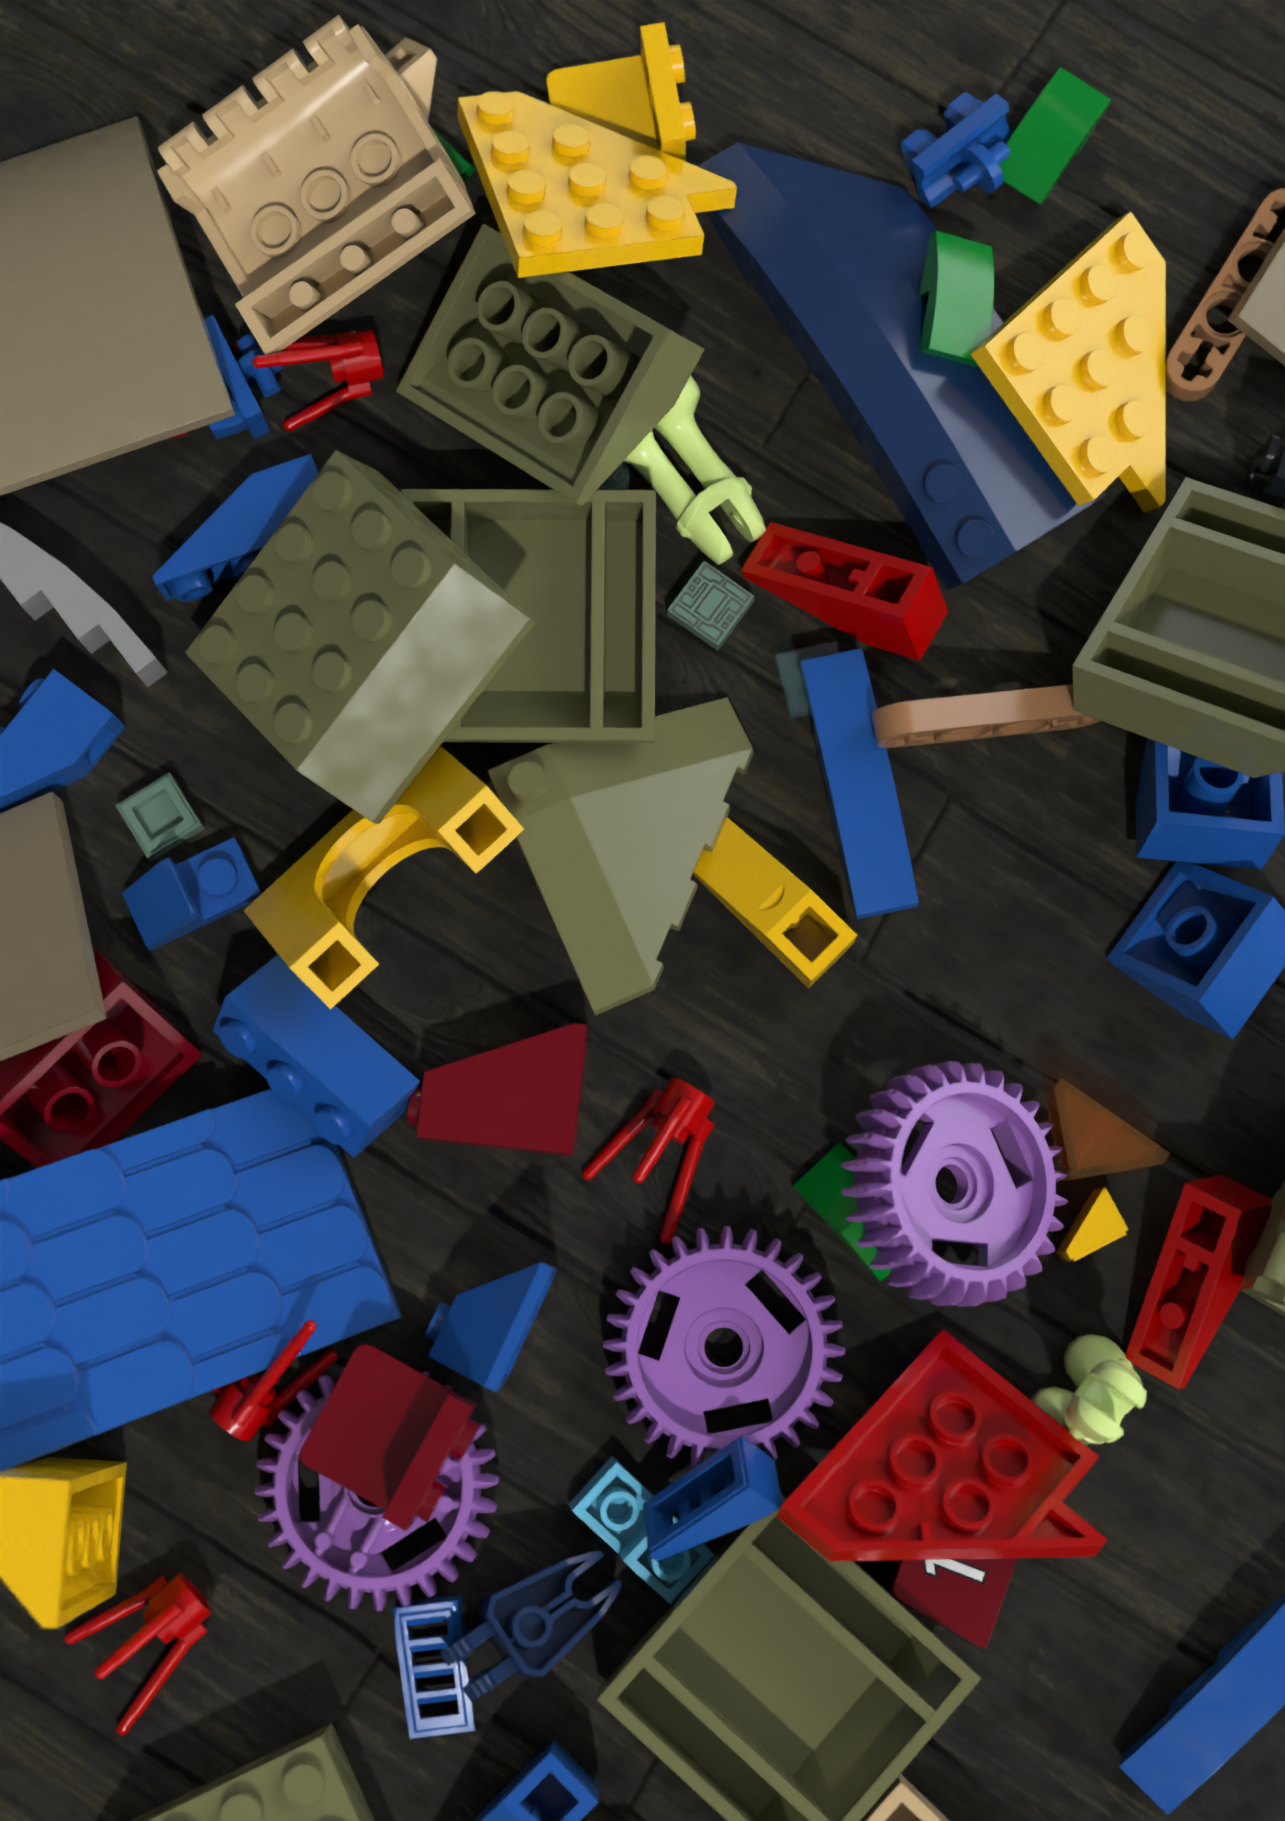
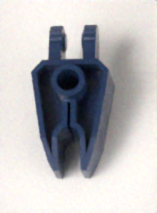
[440,1551,622,1702]

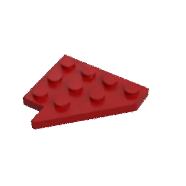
[777,1329,1108,1561]

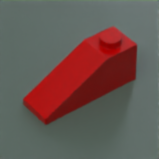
[741,522,948,661]
[1125,1174,1273,1389]

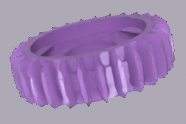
[841,1061,1068,1307]
[603,1226,845,1467]
[254,1367,499,1611]

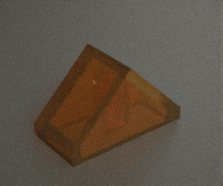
[1045,1078,1170,1182]

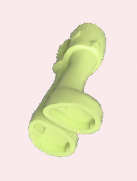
[623,376,766,565]
[1030,1334,1146,1445]

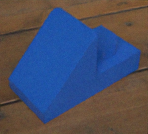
[122,837,263,951]

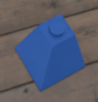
[425,1262,558,1392]

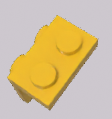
[547,22,696,162]

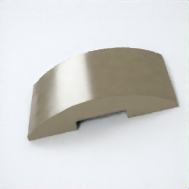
[0,116,236,496]

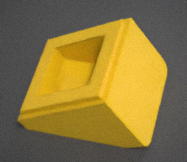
[1056,1187,1128,1262]

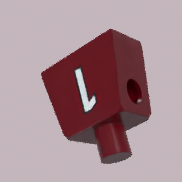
[885,1558,1018,1649]

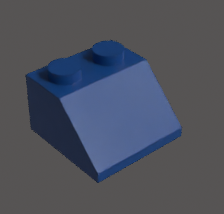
[1135,738,1285,870]
[1107,861,1285,1040]

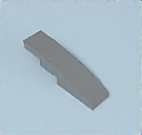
[0,523,168,687]

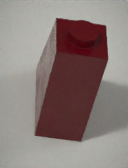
[407,1023,589,1157]

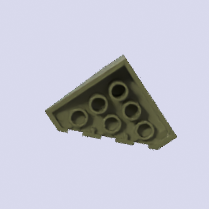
[487,697,754,1016]

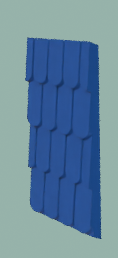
[0,1089,402,1471]

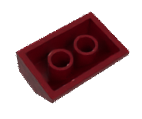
[0,950,203,1169]

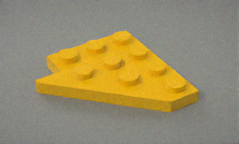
[457,91,737,278]
[970,212,1166,513]

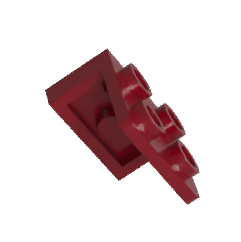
[299,1344,480,1531]

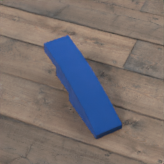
[800,648,919,920]
[1119,1593,1285,1815]

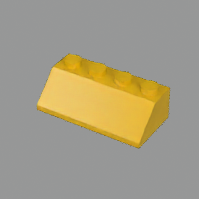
[0,1457,127,1628]

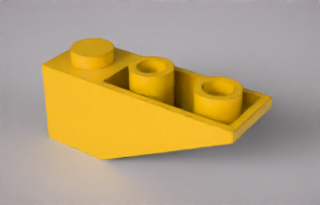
[693,817,857,989]

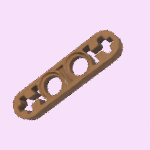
[1165,188,1285,401]
[871,684,1101,748]

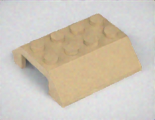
[157,15,475,355]

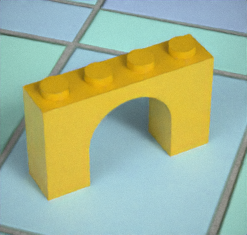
[244,746,524,1009]

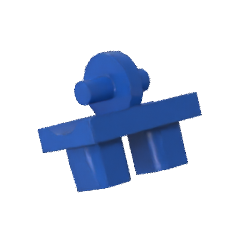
[900,92,1012,209]
[204,315,283,440]

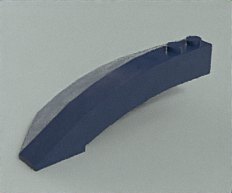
[697,142,1106,591]

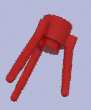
[232,329,384,431]
[582,1077,715,1246]
[208,1320,338,1442]
[64,1573,213,1735]

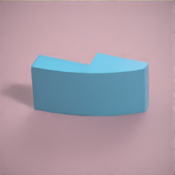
[568,1456,715,1604]

